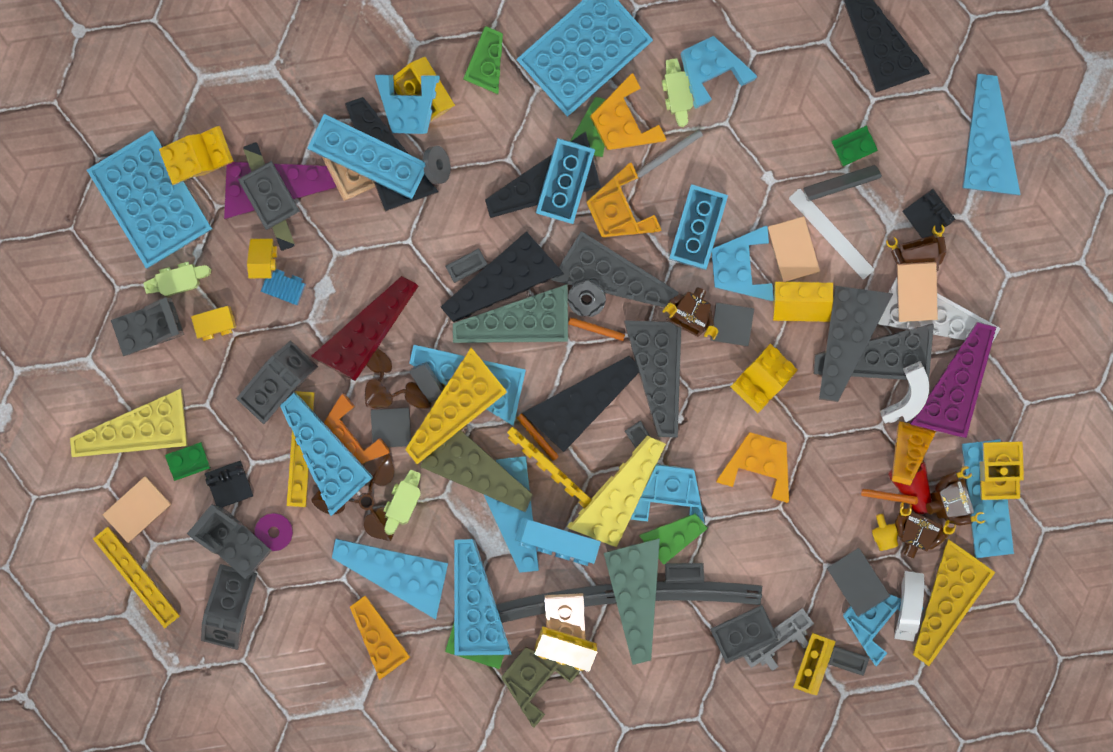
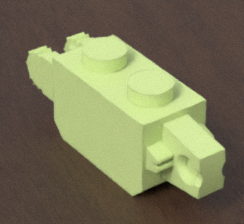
[661,58,693,127]
[143,262,212,296]
[384,470,421,535]

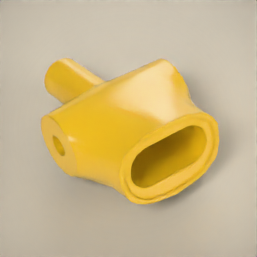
[871,513,899,551]

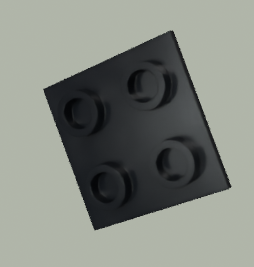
[902,189,955,238]
[205,460,253,508]

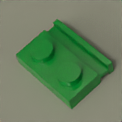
[831,125,878,167]
[165,442,211,481]

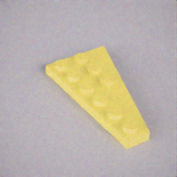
[70,389,187,457]
[567,435,666,547]

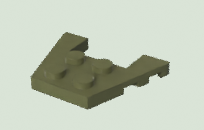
[501,647,580,728]

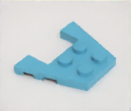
[680,36,757,109]
[375,75,440,134]
[712,226,774,301]
[631,464,705,523]
[843,594,923,666]

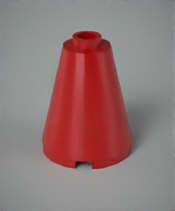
[888,460,932,514]

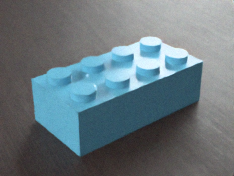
[535,138,595,224]
[669,184,728,270]
[515,518,601,566]

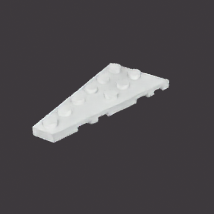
[878,277,1001,343]

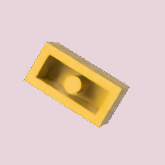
[247,239,277,279]
[191,306,236,341]

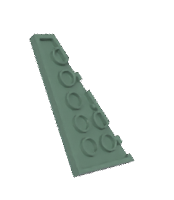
[453,284,568,343]
[604,538,660,665]

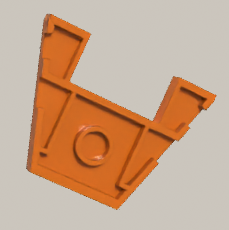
[324,393,391,464]

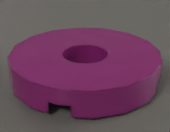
[254,513,293,551]

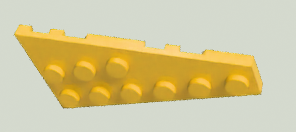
[405,347,507,465]
[507,426,592,509]
[912,539,995,666]

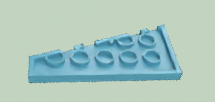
[332,539,448,619]
[454,539,512,656]

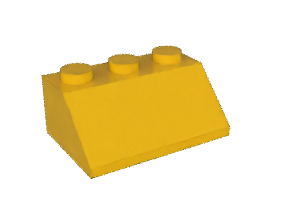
[393,57,455,122]
[773,282,833,322]

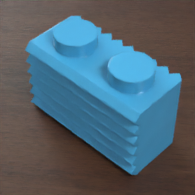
[260,269,306,305]

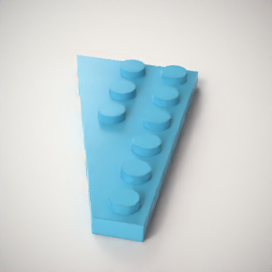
[963,74,1021,196]
[410,345,526,426]
[280,392,373,516]
[483,456,539,573]

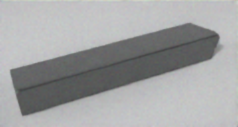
[803,165,882,202]

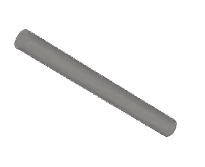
[636,129,703,178]

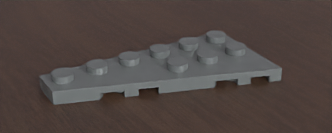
[551,231,679,308]
[819,286,893,402]
[624,320,681,438]
[813,323,934,381]

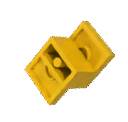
[159,126,234,185]
[730,343,798,413]
[979,441,1024,500]

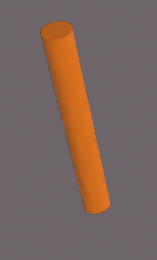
[568,317,625,341]
[516,413,559,461]
[861,489,918,505]

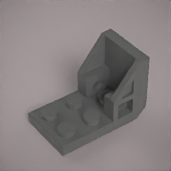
[111,297,185,356]
[236,340,318,424]
[187,504,272,580]
[201,564,257,650]

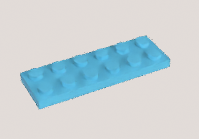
[307,114,426,199]
[961,439,1014,558]

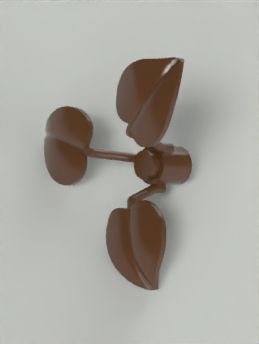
[365,349,432,409]
[311,453,394,541]

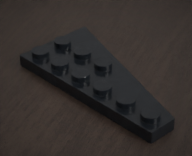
[843,0,930,93]
[345,97,439,212]
[485,131,601,218]
[440,231,564,322]
[523,356,639,452]

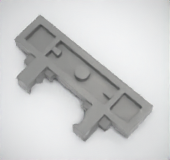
[744,608,814,671]

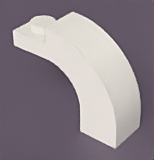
[880,361,929,423]
[894,571,924,641]

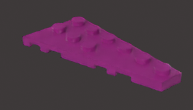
[224,162,337,219]
[910,322,997,438]

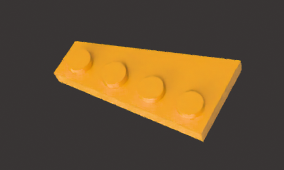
[892,421,936,485]
[350,595,410,680]

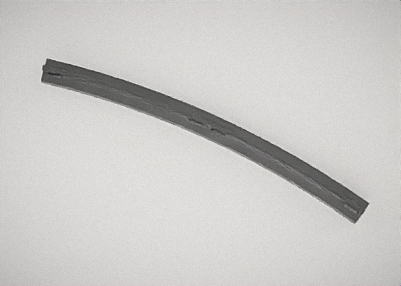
[496,581,763,623]

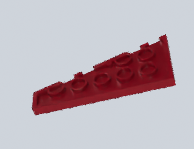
[311,276,419,381]

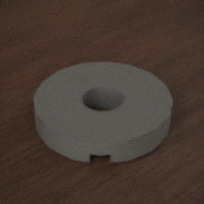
[423,146,451,184]
[568,279,606,317]

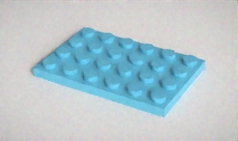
[516,0,653,117]
[87,130,212,269]

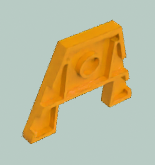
[590,73,667,150]
[586,162,662,238]
[716,432,789,503]

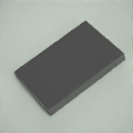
[238,161,300,230]
[827,548,891,617]
[710,605,779,664]

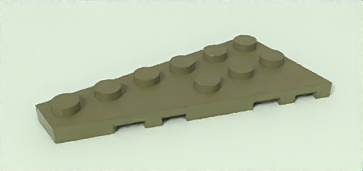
[420,430,533,512]

